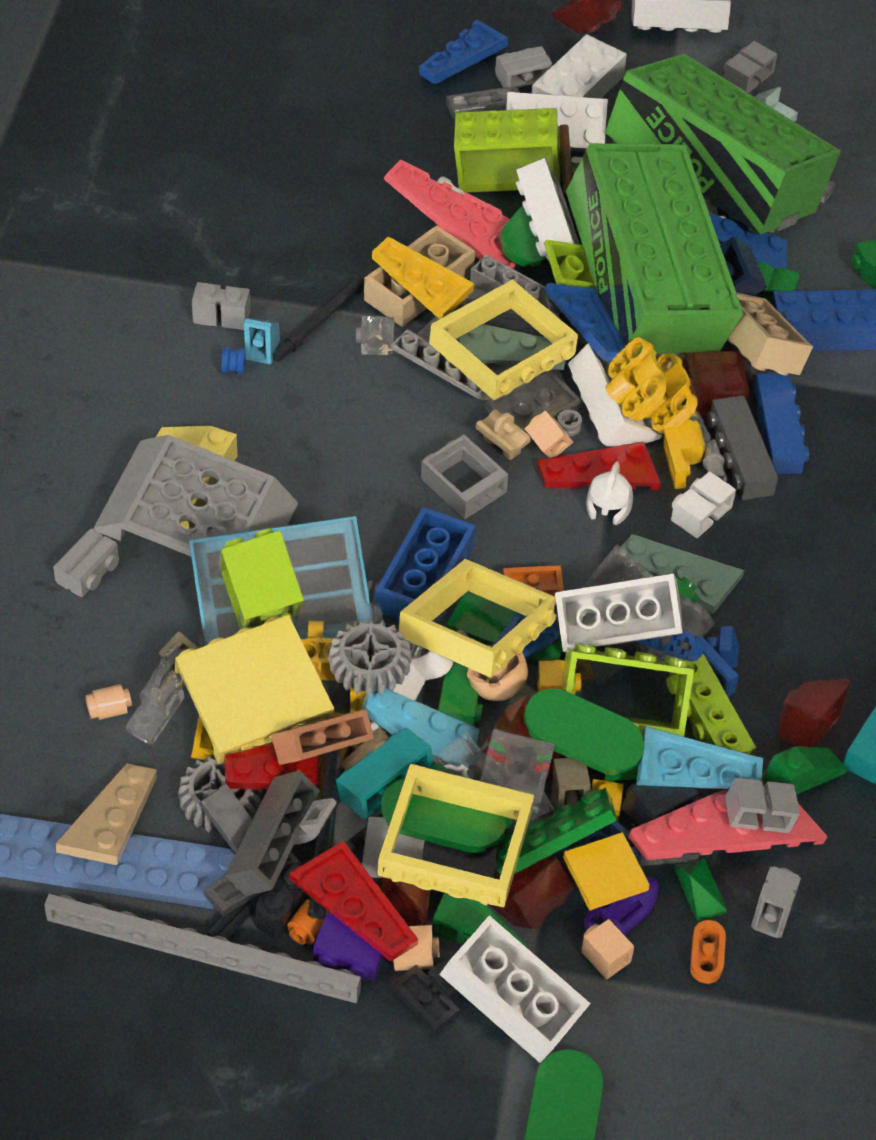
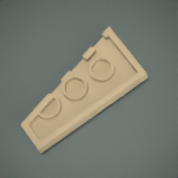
[56,763,157,865]

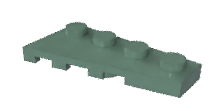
[459,324,566,370]
[616,534,744,614]

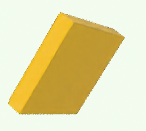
[563,832,650,911]

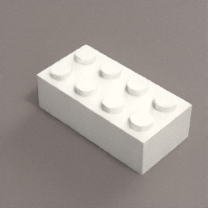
[532,34,627,99]
[506,92,608,152]
[439,915,591,1063]

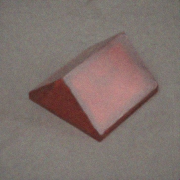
[382,877,432,926]

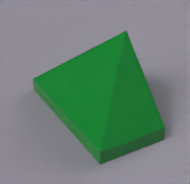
[674,857,727,921]

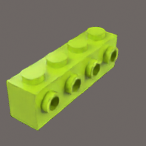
[666,654,756,756]

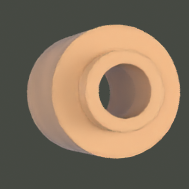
[85,684,132,720]

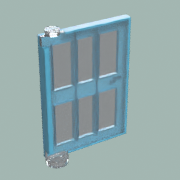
[189,516,383,648]

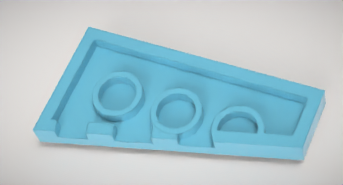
[361,688,480,777]
[636,727,763,789]

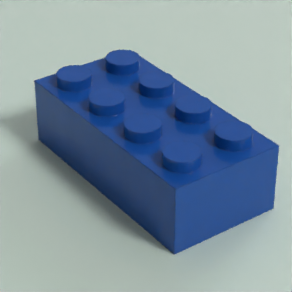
[771,289,876,351]
[375,507,476,622]

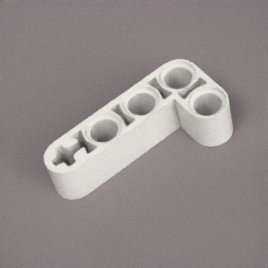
[369,642,453,738]

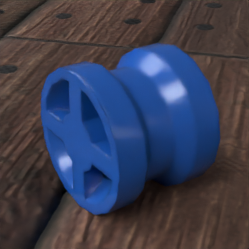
[221,346,246,375]

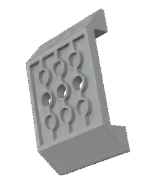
[391,254,566,400]
[94,435,298,568]

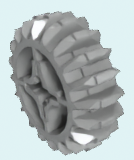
[329,619,412,697]
[178,755,263,833]

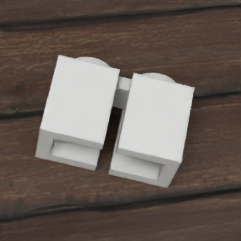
[671,471,736,538]

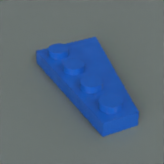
[419,20,508,84]
[709,213,788,269]
[544,283,626,362]

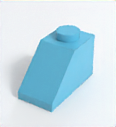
[244,318,280,364]

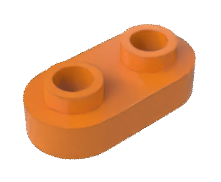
[690,920,726,984]

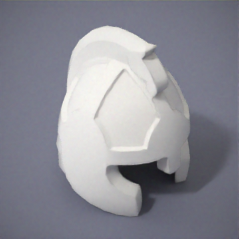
[586,461,633,525]

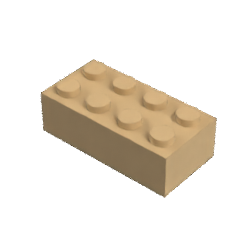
[364,225,475,327]
[728,292,813,376]

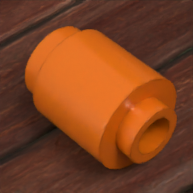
[287,899,331,945]

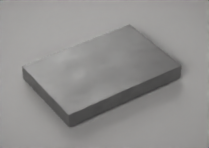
[485,370,583,436]

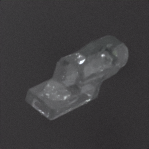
[125,644,185,745]

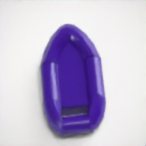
[584,877,659,935]

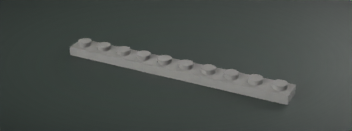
[44,894,361,1004]

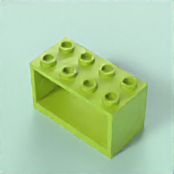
[454,108,561,193]
[219,528,304,630]
[561,643,694,737]

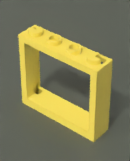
[429,280,578,400]
[399,559,557,678]
[378,764,534,908]

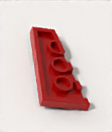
[537,442,661,490]
[289,841,419,962]

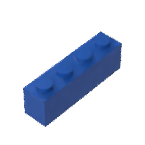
[753,373,809,474]

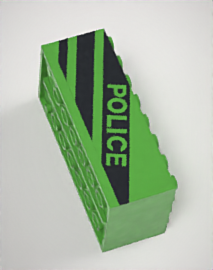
[605,53,841,235]
[566,143,743,362]

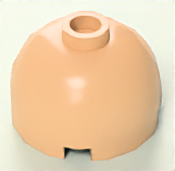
[467,645,528,701]

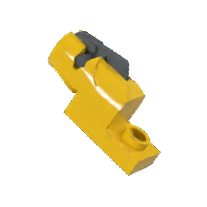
[663,405,711,489]

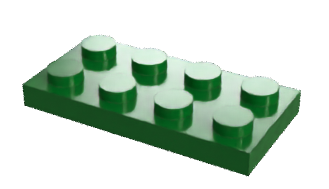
[496,787,617,875]

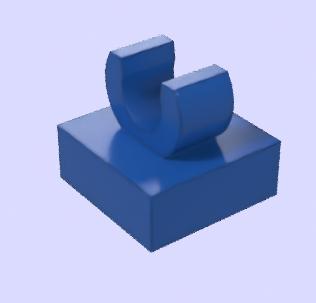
[707,626,739,668]

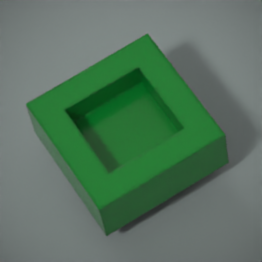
[676,576,700,606]

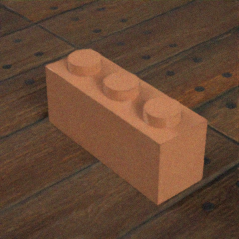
[271,709,374,765]

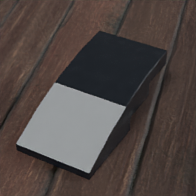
[361,817,497,890]

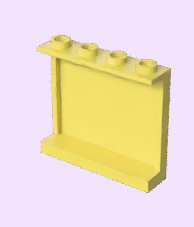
[175,615,334,765]

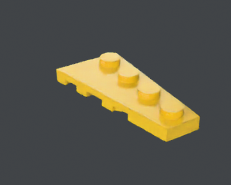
[372,237,474,319]

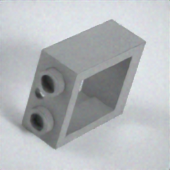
[421,435,509,520]

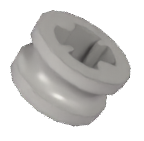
[557,410,582,437]

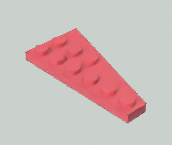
[384,160,517,269]
[628,772,828,860]

